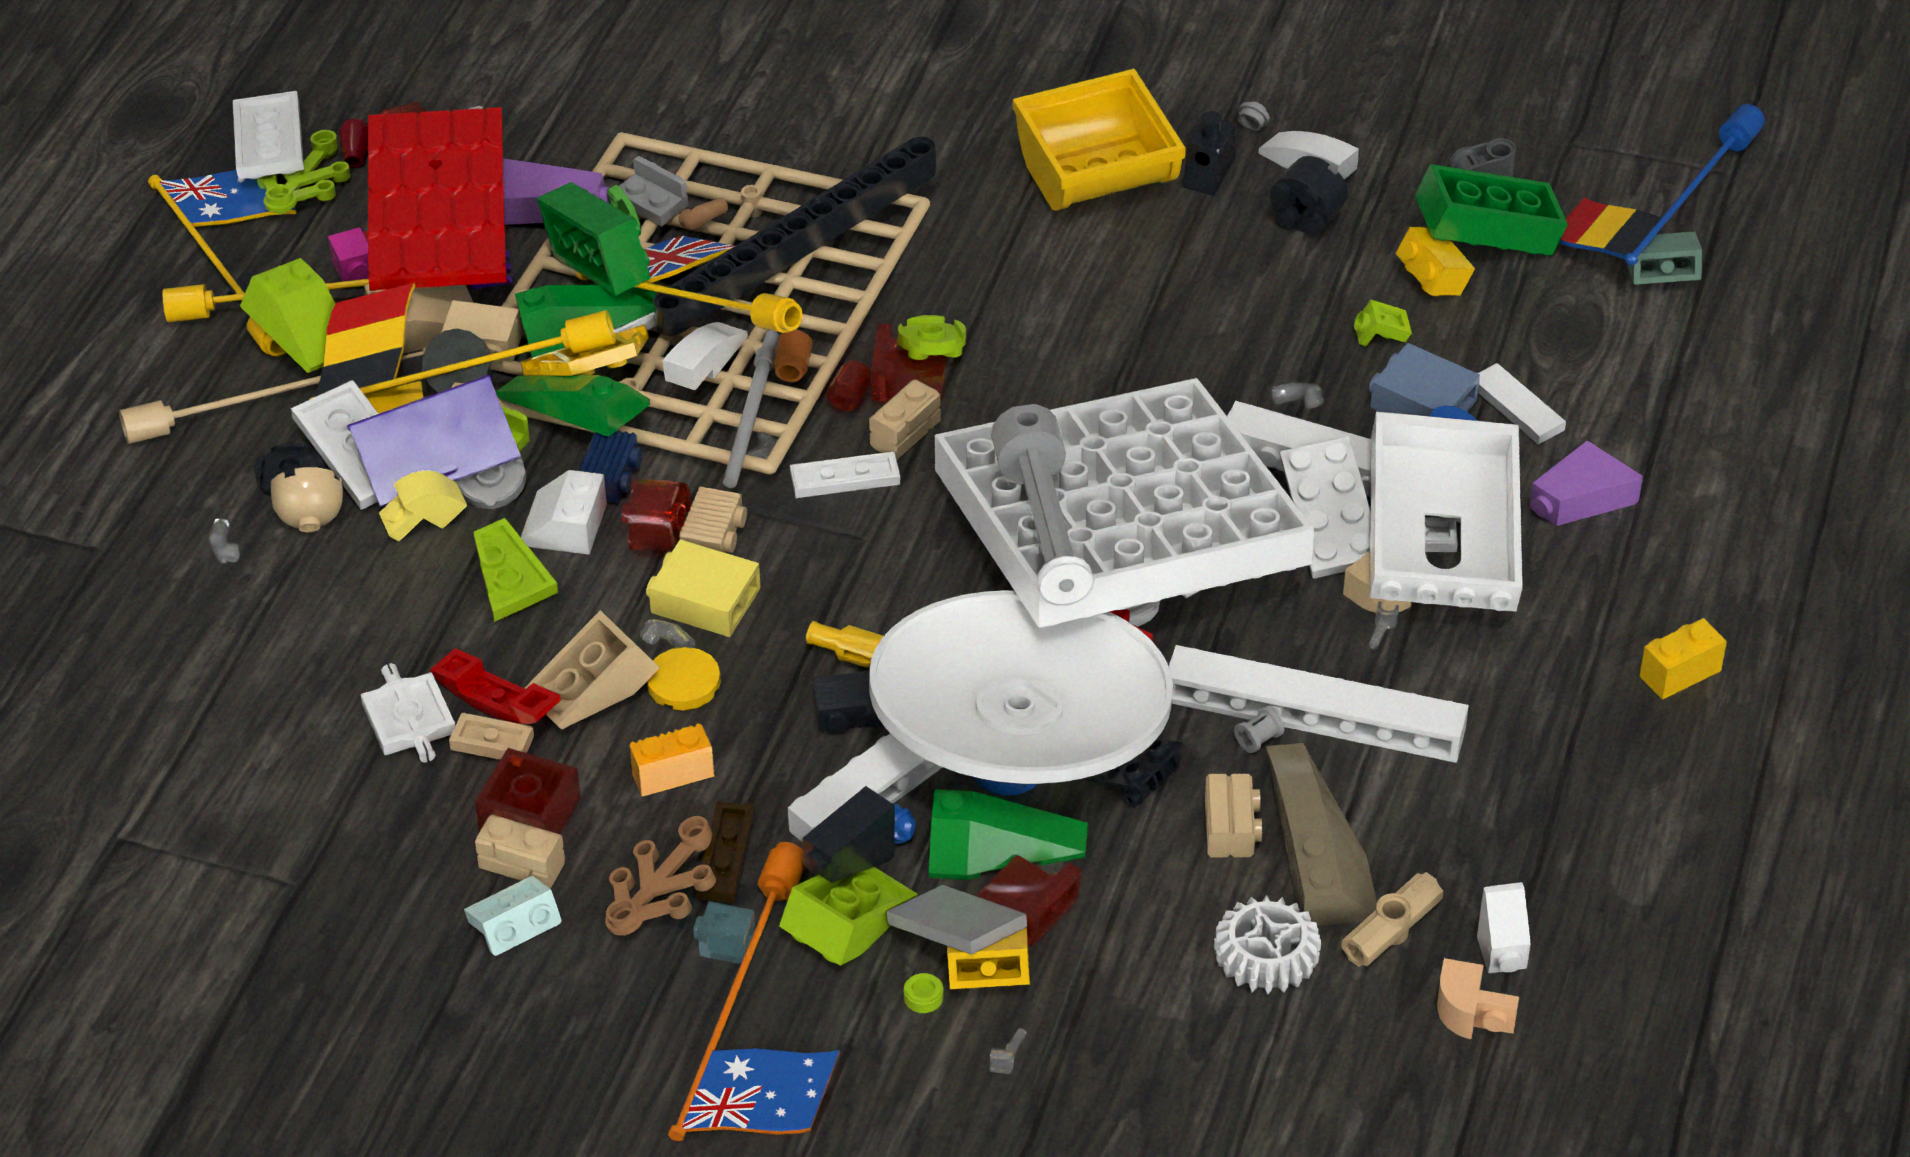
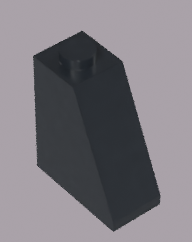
[803,786,895,883]

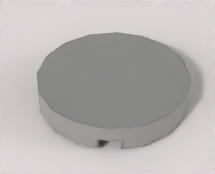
[455,458,526,509]

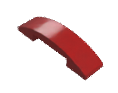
[430,648,561,724]

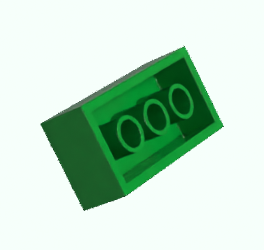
[1415,164,1568,255]

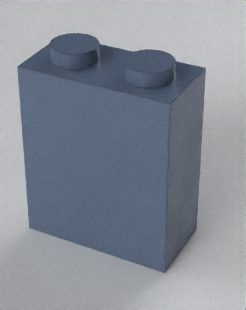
[1369,343,1480,417]

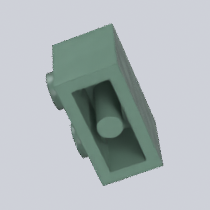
[1627,232,1702,285]

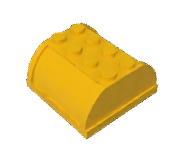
[1013,69,1186,211]

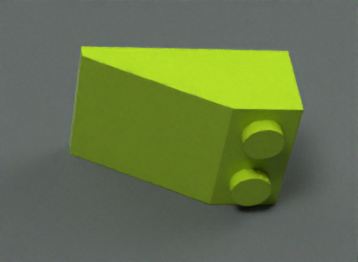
[240,258,335,373]
[779,867,918,966]

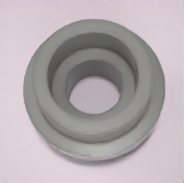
[1238,102,1270,131]

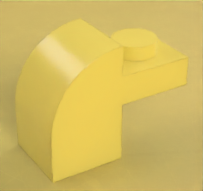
[379,471,467,541]

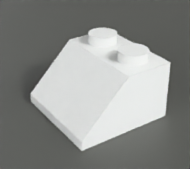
[521,470,607,555]

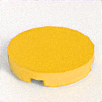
[647,647,721,711]

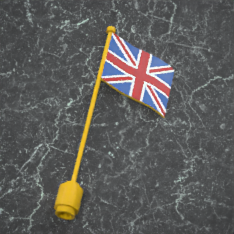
[576,236,803,333]

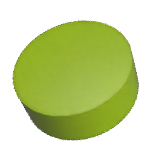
[904,973,944,1013]

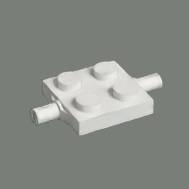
[361,663,455,762]

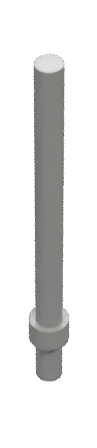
[723,330,779,488]

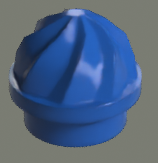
[894,803,916,844]

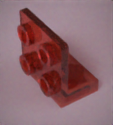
[871,323,947,404]
[976,855,1082,947]

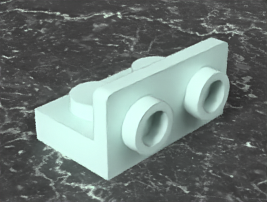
[464,876,561,956]

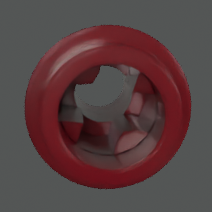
[339,119,368,168]

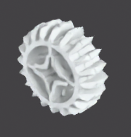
[1214,895,1321,995]

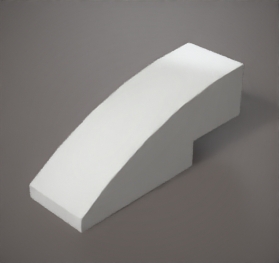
[1259,131,1359,179]
[663,322,748,390]

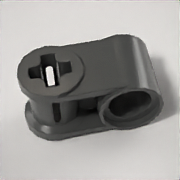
[1450,138,1516,177]

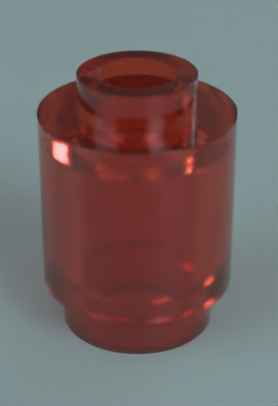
[827,361,871,411]

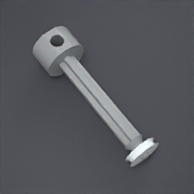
[991,404,1094,606]

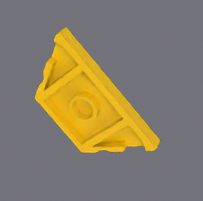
[520,324,649,376]

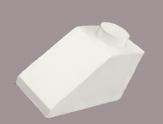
[1477,882,1531,974]

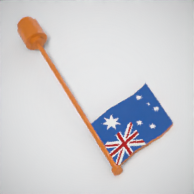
[668,842,840,1141]

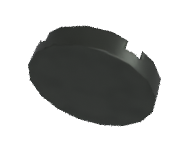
[422,328,491,392]

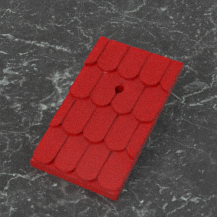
[368,107,507,291]

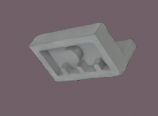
[619,156,689,227]

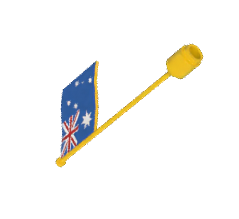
[148,170,296,356]

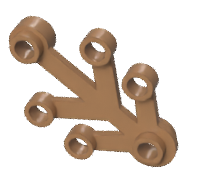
[605,816,716,935]

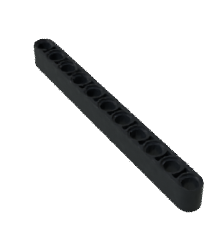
[653,137,936,336]

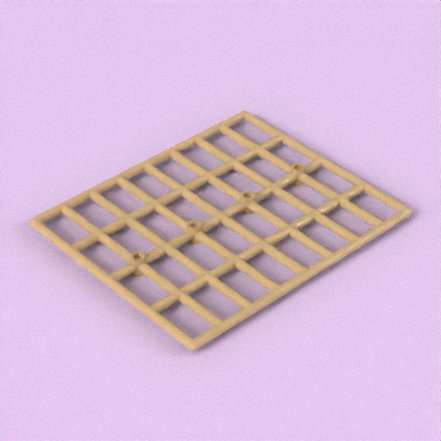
[490,132,930,474]

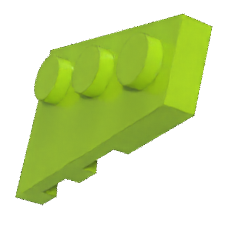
[473,518,558,622]

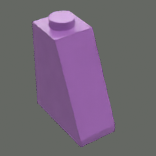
[1529,441,1643,526]

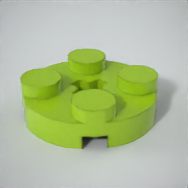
[897,315,966,360]

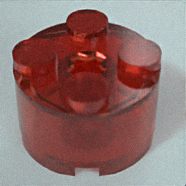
[622,479,692,552]

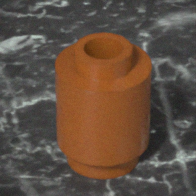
[773,330,813,382]

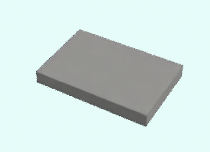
[887,885,1027,955]

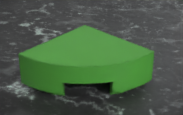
[607,185,640,226]

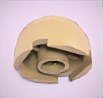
[271,467,343,532]

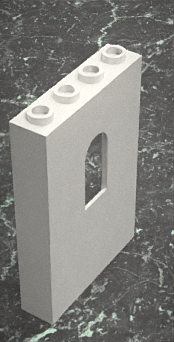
[1370,412,1522,612]

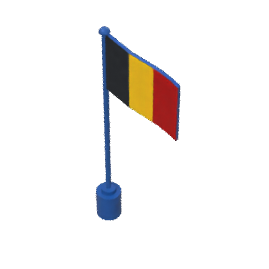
[1559,104,1765,266]

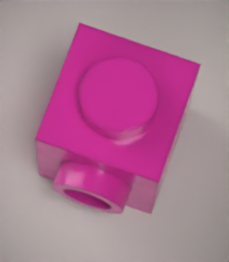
[328,227,368,282]

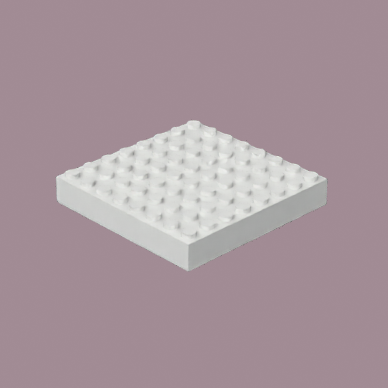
[935,378,1314,628]

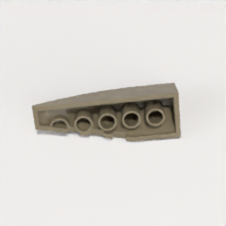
[1266,743,1377,926]

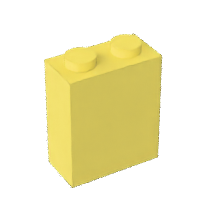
[646,539,761,637]

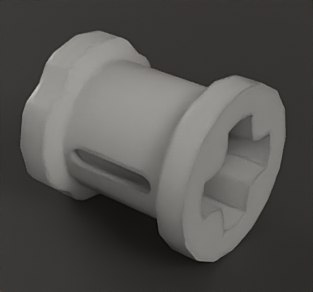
[1234,706,1284,753]

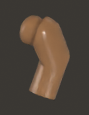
[679,198,728,231]

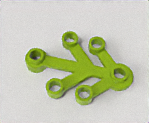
[257,130,351,214]

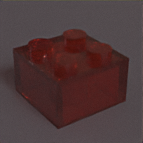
[475,748,581,834]

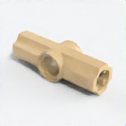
[1342,872,1443,967]

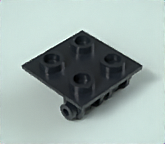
[1083,738,1183,806]

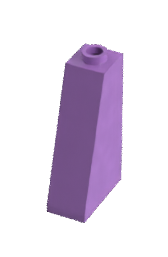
[504,159,610,225]

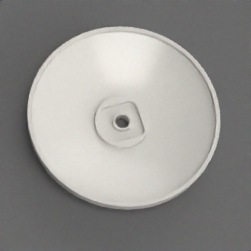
[869,591,1173,784]

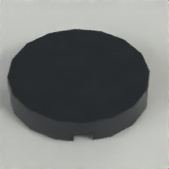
[254,442,325,497]

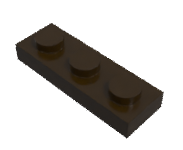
[696,801,755,903]

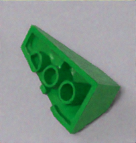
[515,285,656,358]
[496,375,650,437]
[929,789,1088,880]

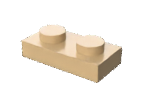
[449,713,534,764]

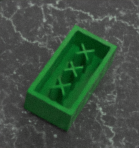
[537,182,651,295]

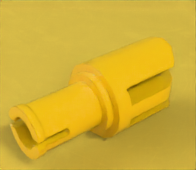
[806,621,884,669]

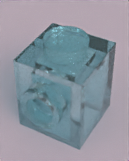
[693,902,755,964]

